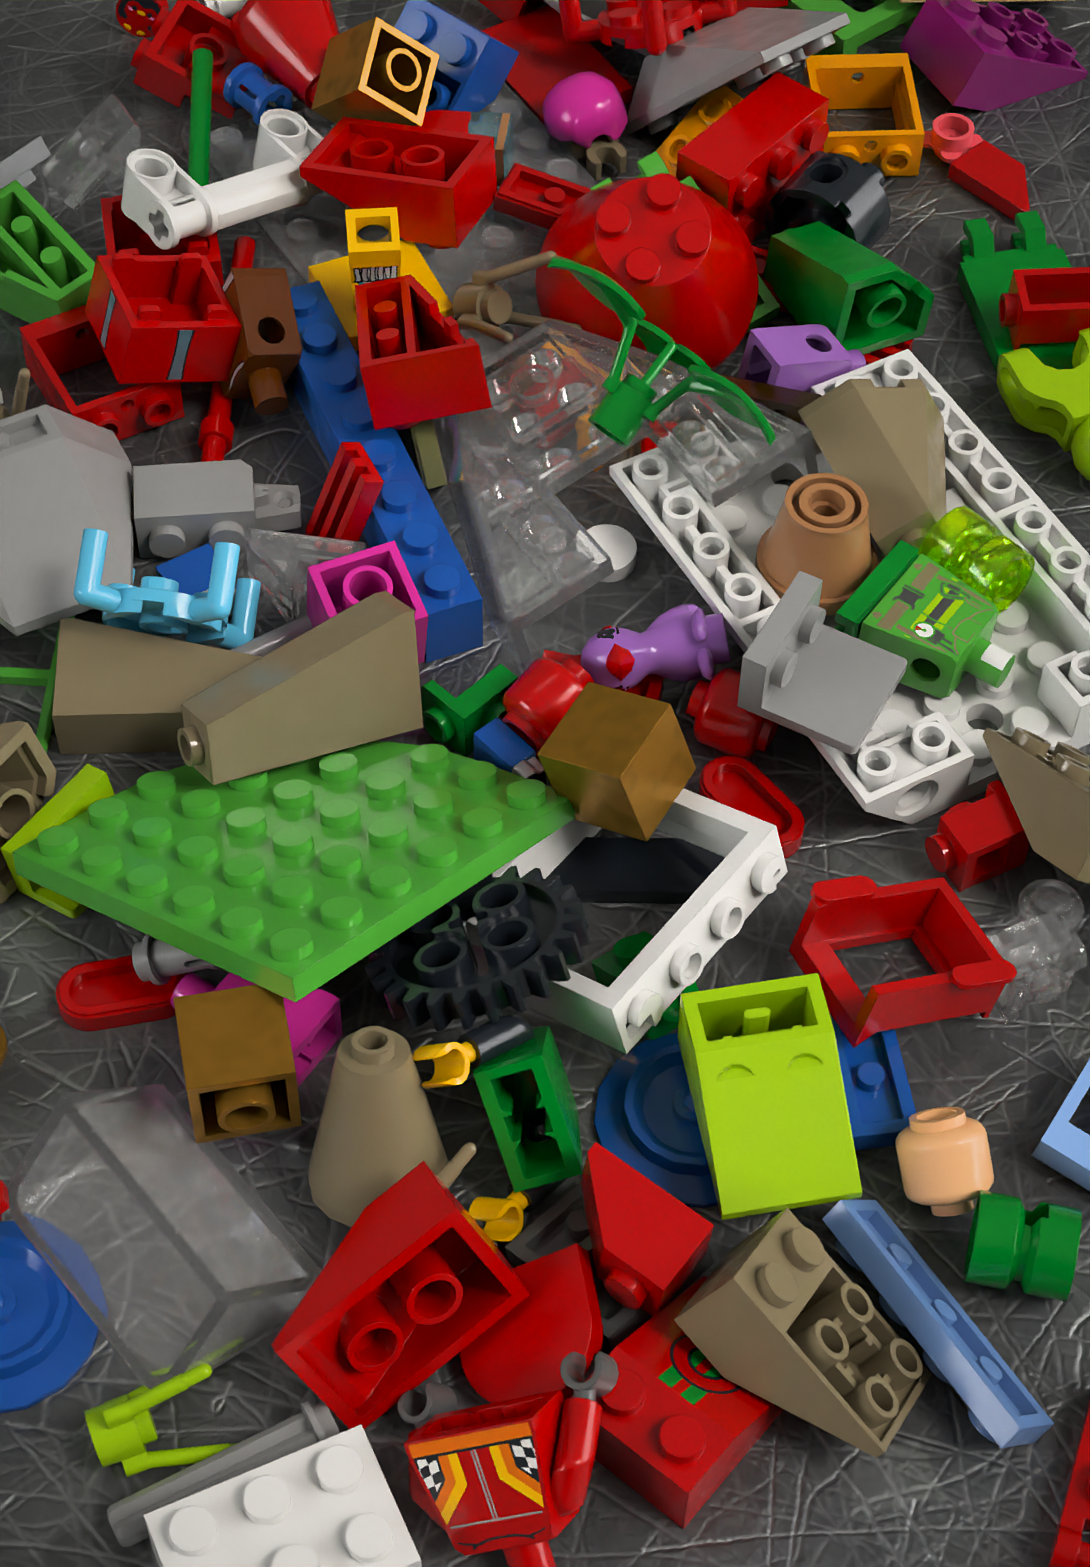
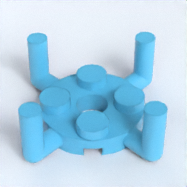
[73,528,261,649]

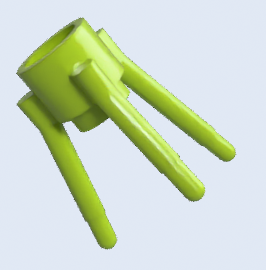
[84,1335,242,1477]

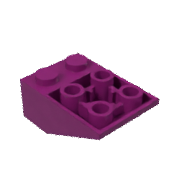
[899,0,1089,112]

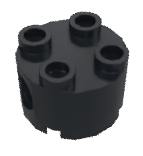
[764,151,891,250]

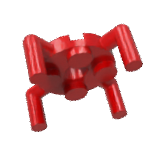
[558,0,738,56]

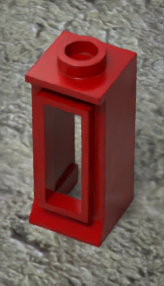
[999,267,1090,350]

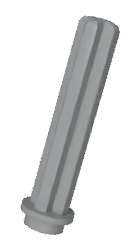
[107,1401,340,1547]

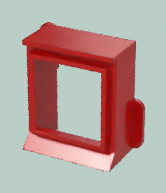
[789,875,1017,1048]

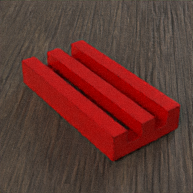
[305,442,384,562]

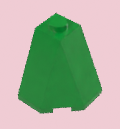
[763,221,935,355]

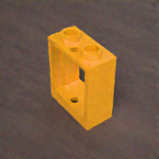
[802,53,925,177]

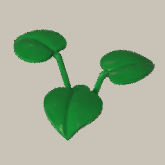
[547,256,776,448]

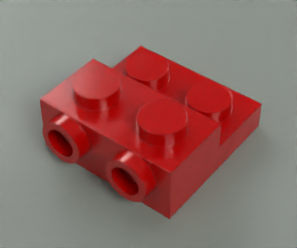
[130,0,249,119]

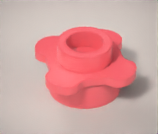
[923,113,983,163]

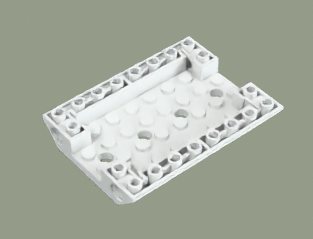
[609,349,1090,825]

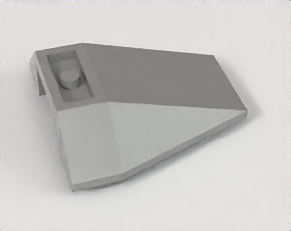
[626,7,851,135]
[0,404,133,636]

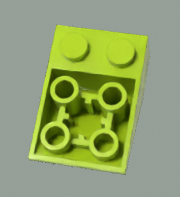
[677,973,862,1220]

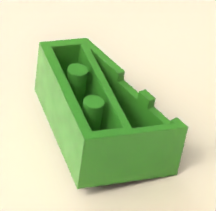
[0,180,95,334]

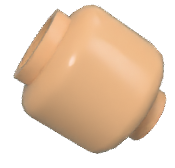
[895,1107,994,1217]

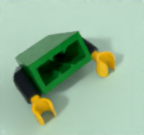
[413,1015,583,1242]

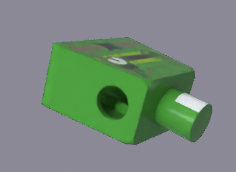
[859,553,1016,698]

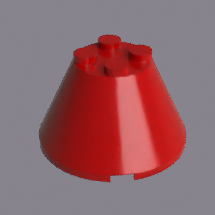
[535,173,759,381]

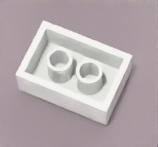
[144,1424,422,1567]

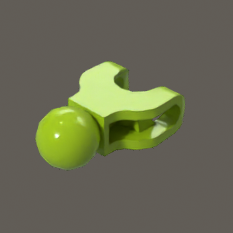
[996,328,1090,481]

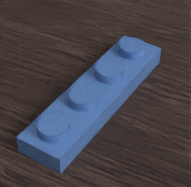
[822,1200,1054,1448]

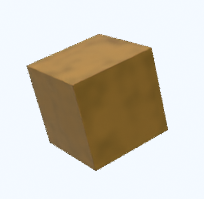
[311,17,439,127]
[537,682,696,842]
[173,984,302,1144]

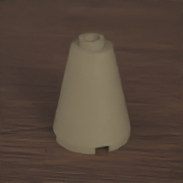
[308,1026,448,1227]

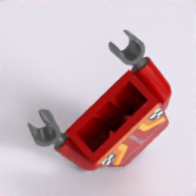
[398,1351,619,1567]

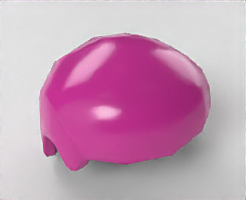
[542,72,628,148]

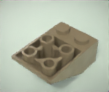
[982,727,1090,884]
[674,1208,932,1458]

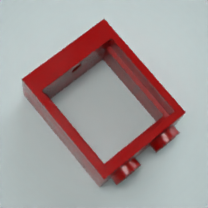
[19,305,185,441]

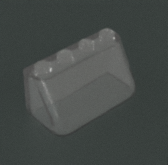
[8,1084,322,1389]

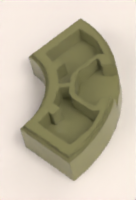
[411,419,448,489]

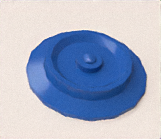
[594,1033,718,1209]
[0,1221,103,1414]

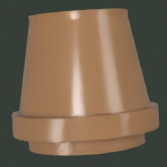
[755,473,878,616]

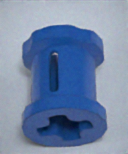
[223,62,293,126]

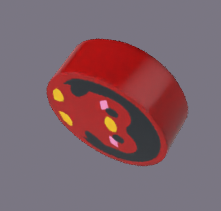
[116,0,169,38]

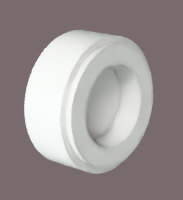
[577,524,637,582]

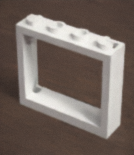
[466,788,788,1054]

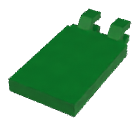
[956,211,1077,374]

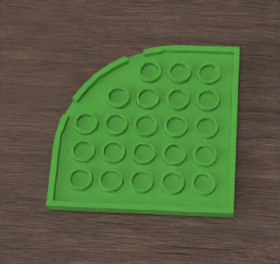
[12,741,575,1003]

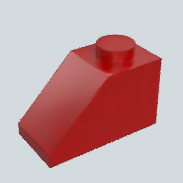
[581,1142,714,1317]

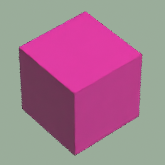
[307,540,428,664]

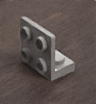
[737,570,907,754]

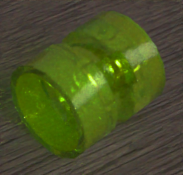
[918,506,1035,615]

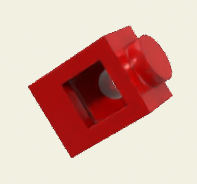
[925,779,1030,892]

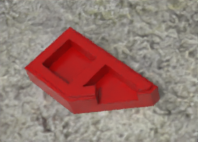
[948,140,1030,220]

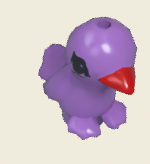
[581,604,731,691]

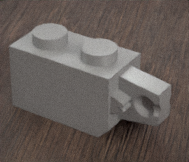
[133,459,302,559]

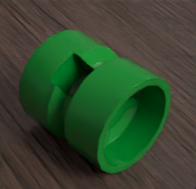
[964,1190,1082,1302]

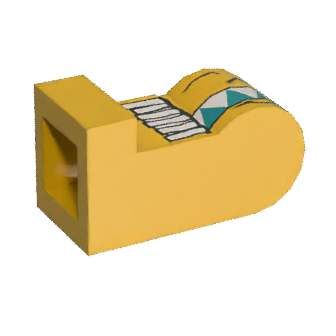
[345,207,401,309]

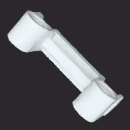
[121,109,325,250]

